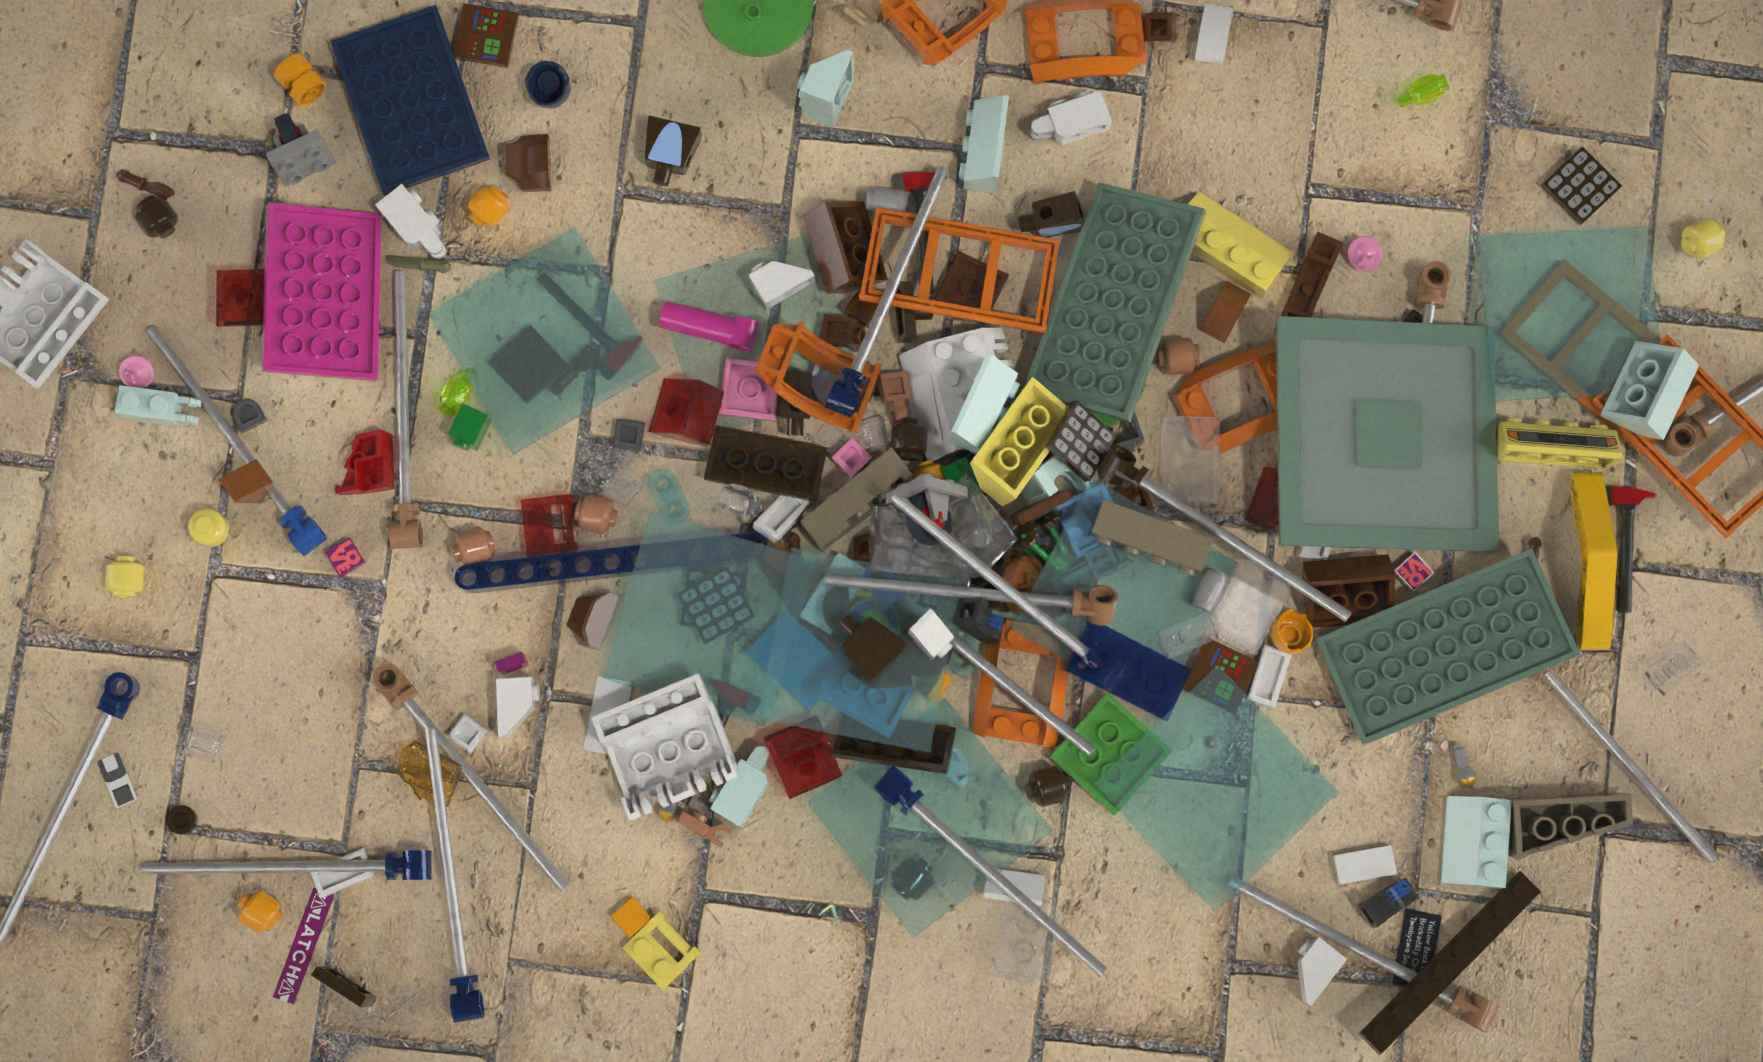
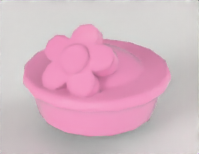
[1347,236,1383,271]
[119,355,154,388]

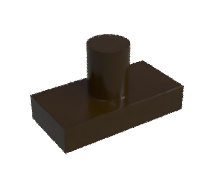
[895,281,933,343]

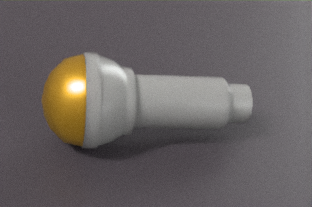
[1453,743,1477,787]
[658,795,678,822]

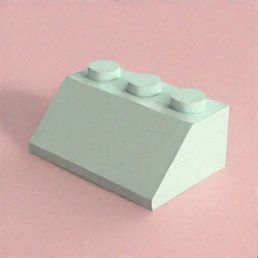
[797,50,854,129]
[959,95,1009,193]
[1600,341,1699,440]
[950,353,1020,454]
[1440,796,1512,889]

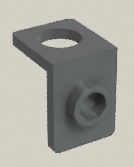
[1106,411,1144,455]

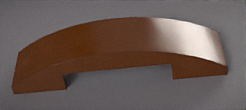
[1274,231,1344,331]

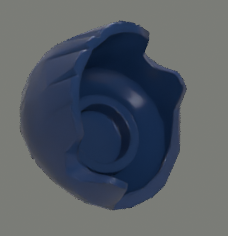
[526,61,571,109]

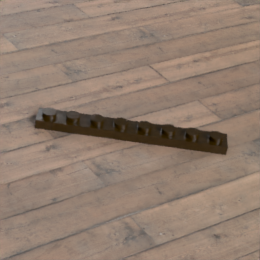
[1358,871,1541,1055]

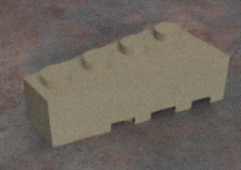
[800,447,913,553]
[1091,499,1214,576]
[1507,792,1633,859]

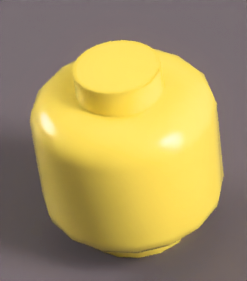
[1681,218,1725,259]
[188,508,229,548]
[105,556,144,598]

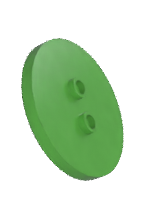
[703,0,814,57]

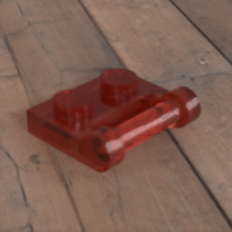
[521,494,579,558]

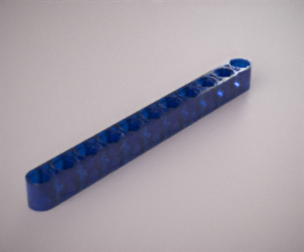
[455,532,769,594]

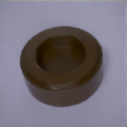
[167,805,198,835]

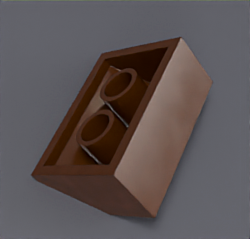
[803,201,888,294]
[1302,554,1396,628]

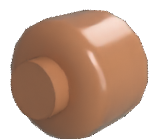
[1157,338,1200,375]
[574,494,619,534]
[451,527,496,568]

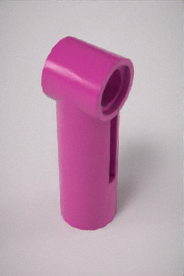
[659,301,760,352]

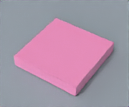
[719,358,779,422]

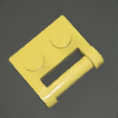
[623,911,701,990]

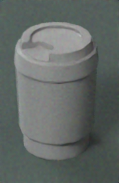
[866,187,908,212]
[1192,567,1230,614]

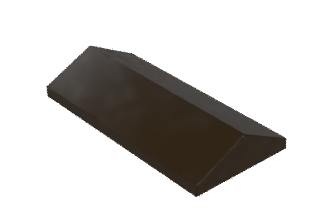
[704,426,828,502]
[831,713,956,774]

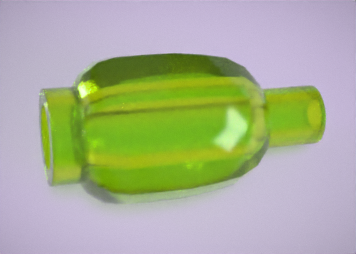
[1397,74,1450,108]
[439,367,476,417]

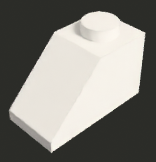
[749,261,815,310]
[907,608,954,660]
[496,677,540,739]
[1297,937,1347,1006]

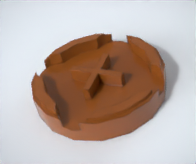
[1003,555,1046,613]

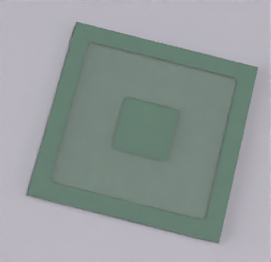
[1276,316,1499,553]

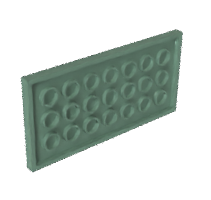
[1023,182,1206,423]
[1316,548,1581,746]

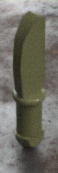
[387,255,451,273]

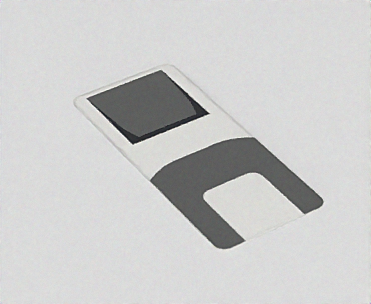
[98,753,137,808]

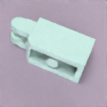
[115,385,202,427]
[709,745,771,828]

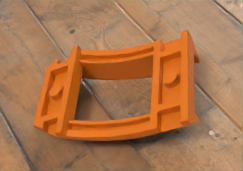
[880,0,1007,66]
[1024,0,1147,84]
[755,321,882,433]
[1173,340,1277,453]
[971,618,1071,747]

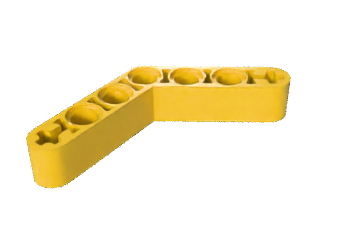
[1570,472,1617,650]

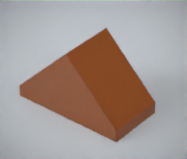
[1200,281,1251,343]
[219,459,273,503]

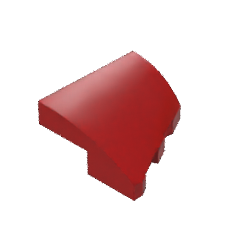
[336,429,395,495]

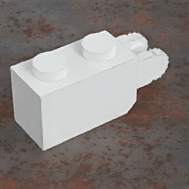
[1030,90,1112,145]
[375,184,447,260]

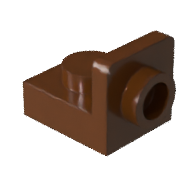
[819,314,866,352]

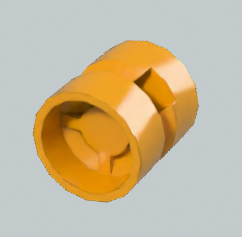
[274,53,327,107]

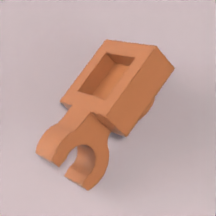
[877,371,912,424]
[678,810,731,847]

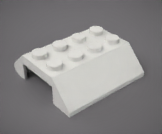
[0,238,109,390]
[899,327,1020,463]
[591,673,739,821]

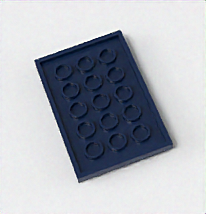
[330,5,491,196]

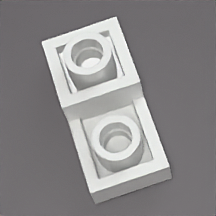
[1195,4,1233,64]

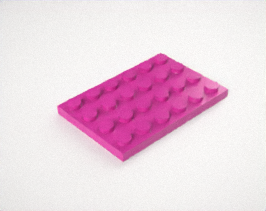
[262,202,381,381]

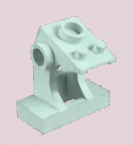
[1020,454,1093,505]

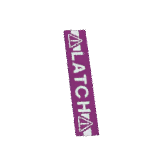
[273,888,334,1004]

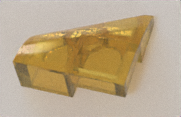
[397,741,463,818]

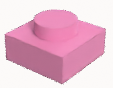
[832,438,872,477]

